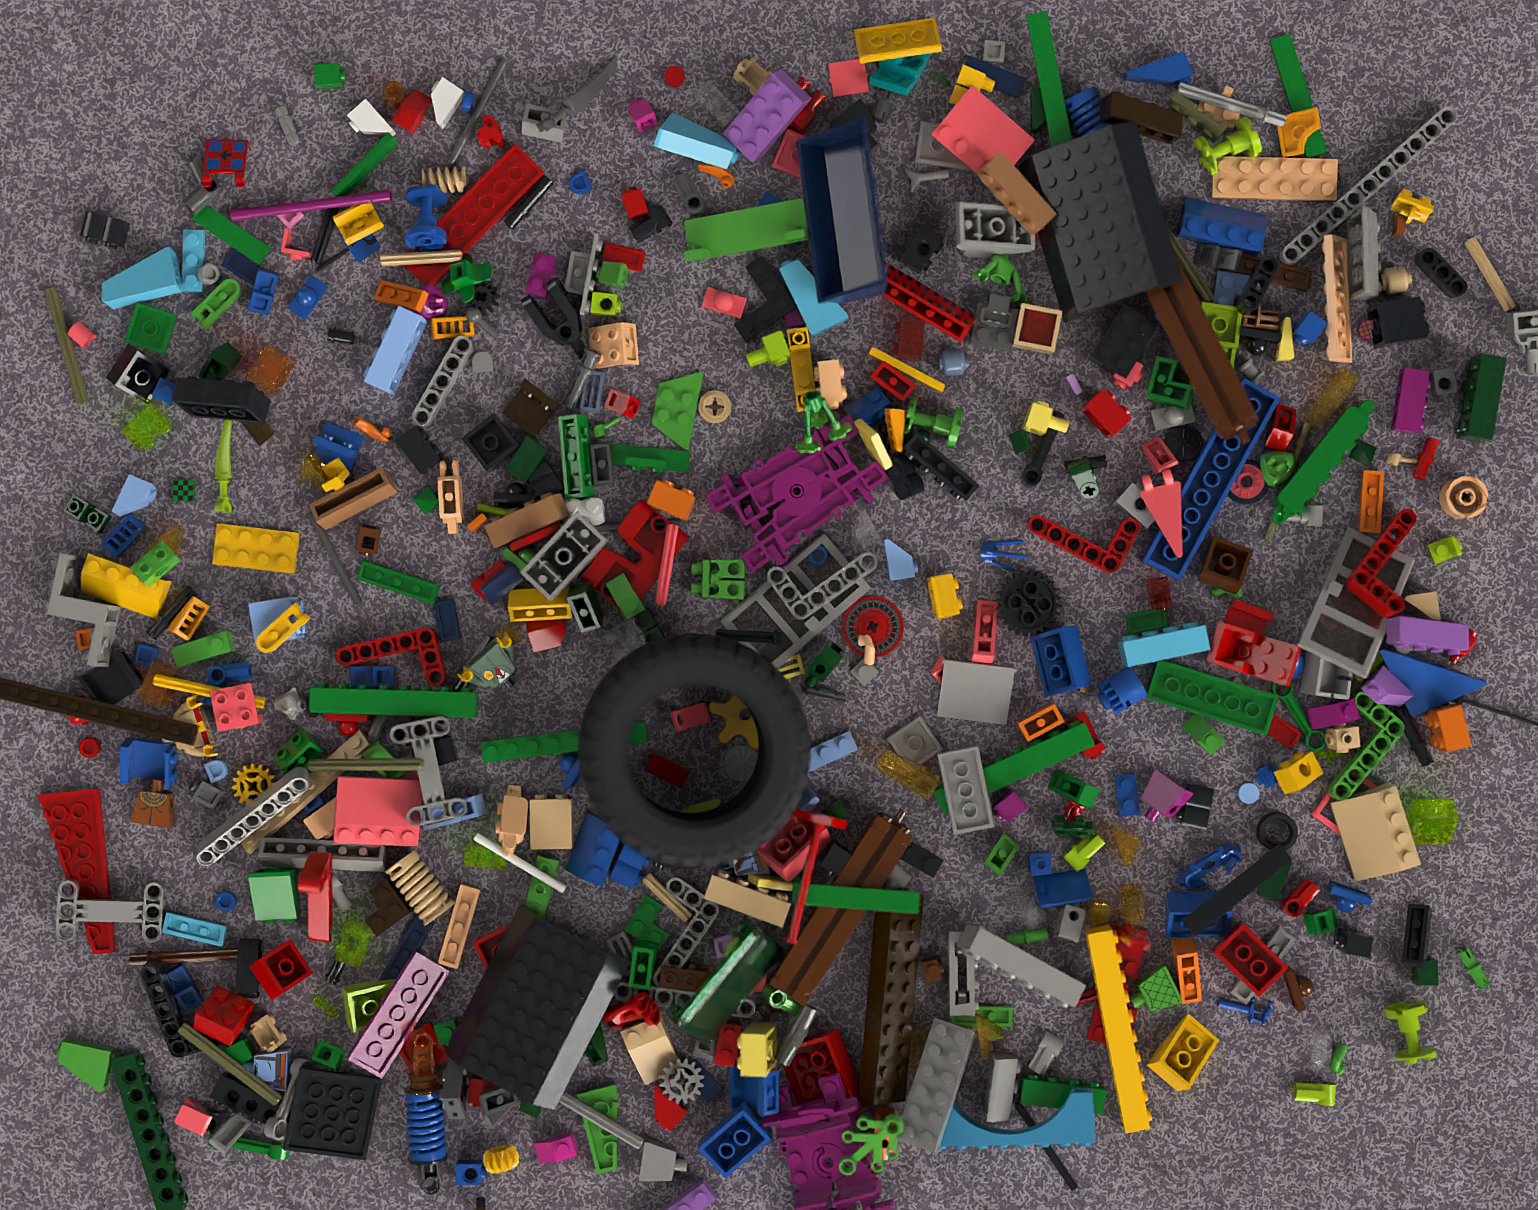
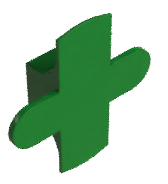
[442,254,492,303]
[1303,907,1338,935]

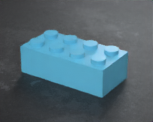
[1117,622,1210,667]

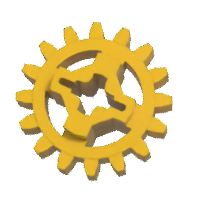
[232,763,276,805]

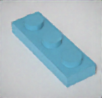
[182,230,205,293]
[162,912,228,947]

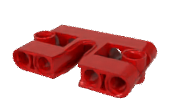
[580,499,690,610]

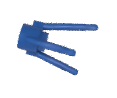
[980,540,1028,572]

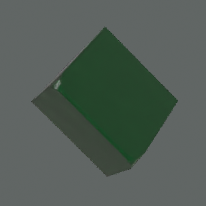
[1008,429,1031,454]

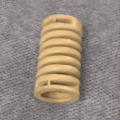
[385,850,455,926]

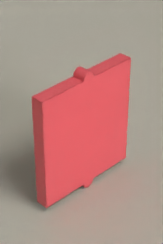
[828,59,869,98]

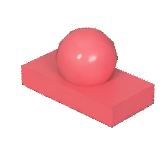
[702,287,747,319]

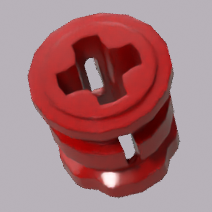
[1061,799,1086,821]

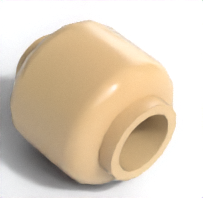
[1379,266,1412,294]

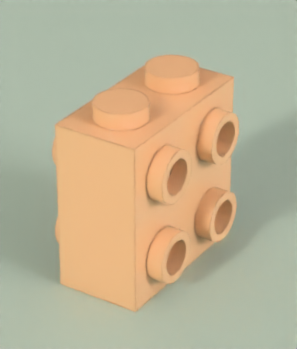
[814,359,846,410]

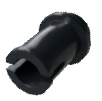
[328,327,355,345]
[325,957,347,985]

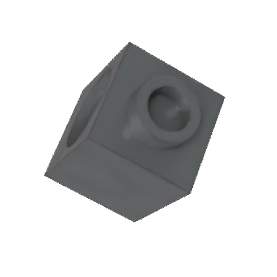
[1429,367,1458,400]

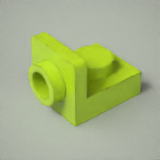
[1426,536,1462,564]

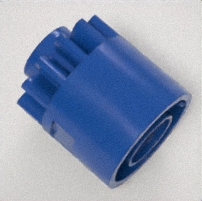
[1097,667,1147,715]

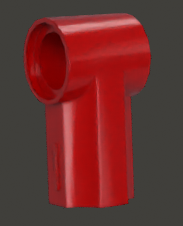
[470,559,507,600]
[1280,878,1320,917]

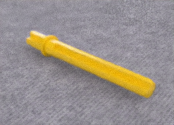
[153,674,266,709]

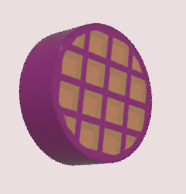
[1357,320,1374,341]

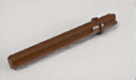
[129,948,238,966]

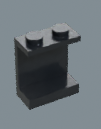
[77,649,146,705]

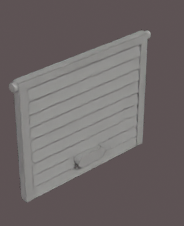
[937,659,1017,725]

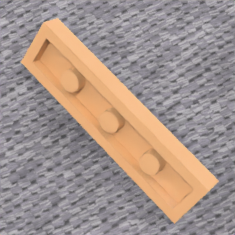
[438,884,481,969]

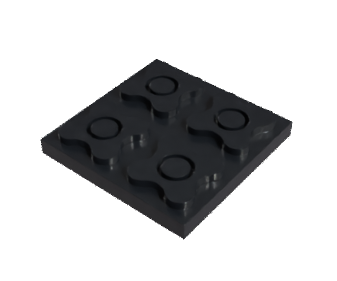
[283,1067,382,1160]

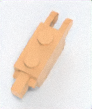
[438,460,464,534]
[495,785,528,857]

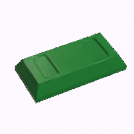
[1124,607,1169,635]

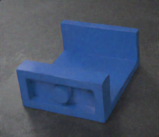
[120,737,178,790]
[729,1065,779,1116]

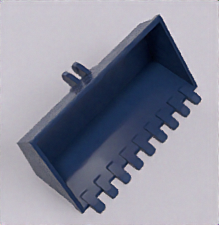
[796,117,887,304]

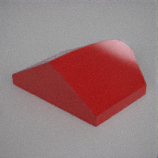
[525,619,566,652]

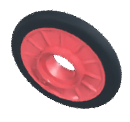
[1227,460,1269,504]

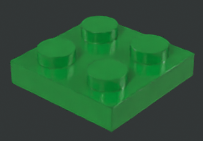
[124,302,178,355]

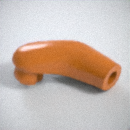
[698,161,735,188]
[353,416,392,442]

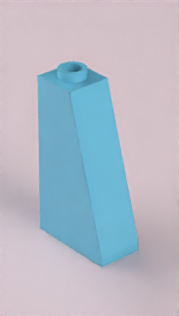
[653,112,739,169]
[101,247,183,309]
[779,259,849,338]

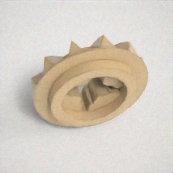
[698,390,731,424]

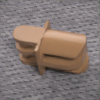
[1241,306,1280,331]

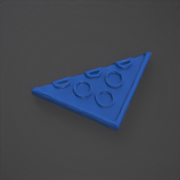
[1379,647,1487,717]

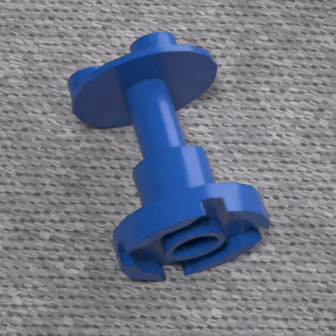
[405,184,447,251]

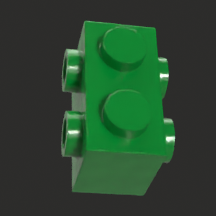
[273,728,323,774]

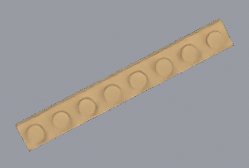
[240,730,372,854]

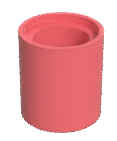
[68,321,97,349]

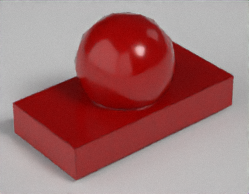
[326,713,371,737]

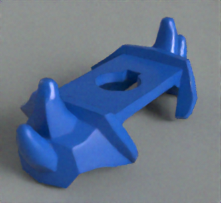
[1176,842,1242,891]

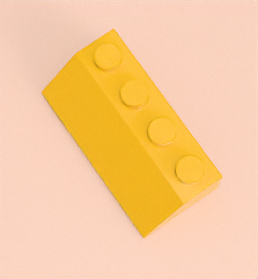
[81,553,172,620]

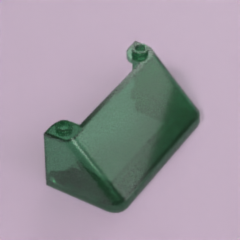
[665,915,784,1044]

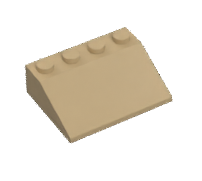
[1330,783,1421,881]

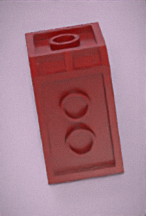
[1206,621,1301,687]

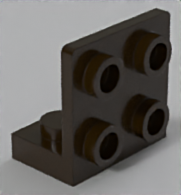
[503,379,560,437]

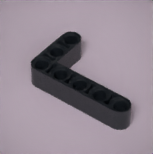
[140,958,223,1058]

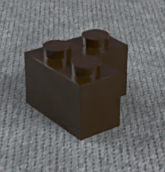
[365,877,414,937]

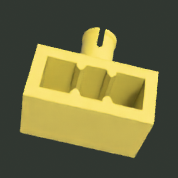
[1022,401,1070,436]

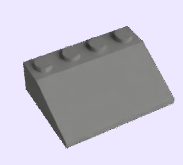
[1347,207,1382,300]

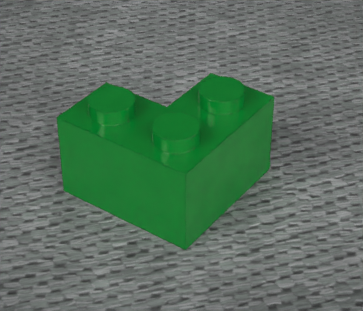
[1146,356,1195,410]

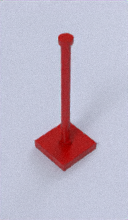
[785,809,848,944]

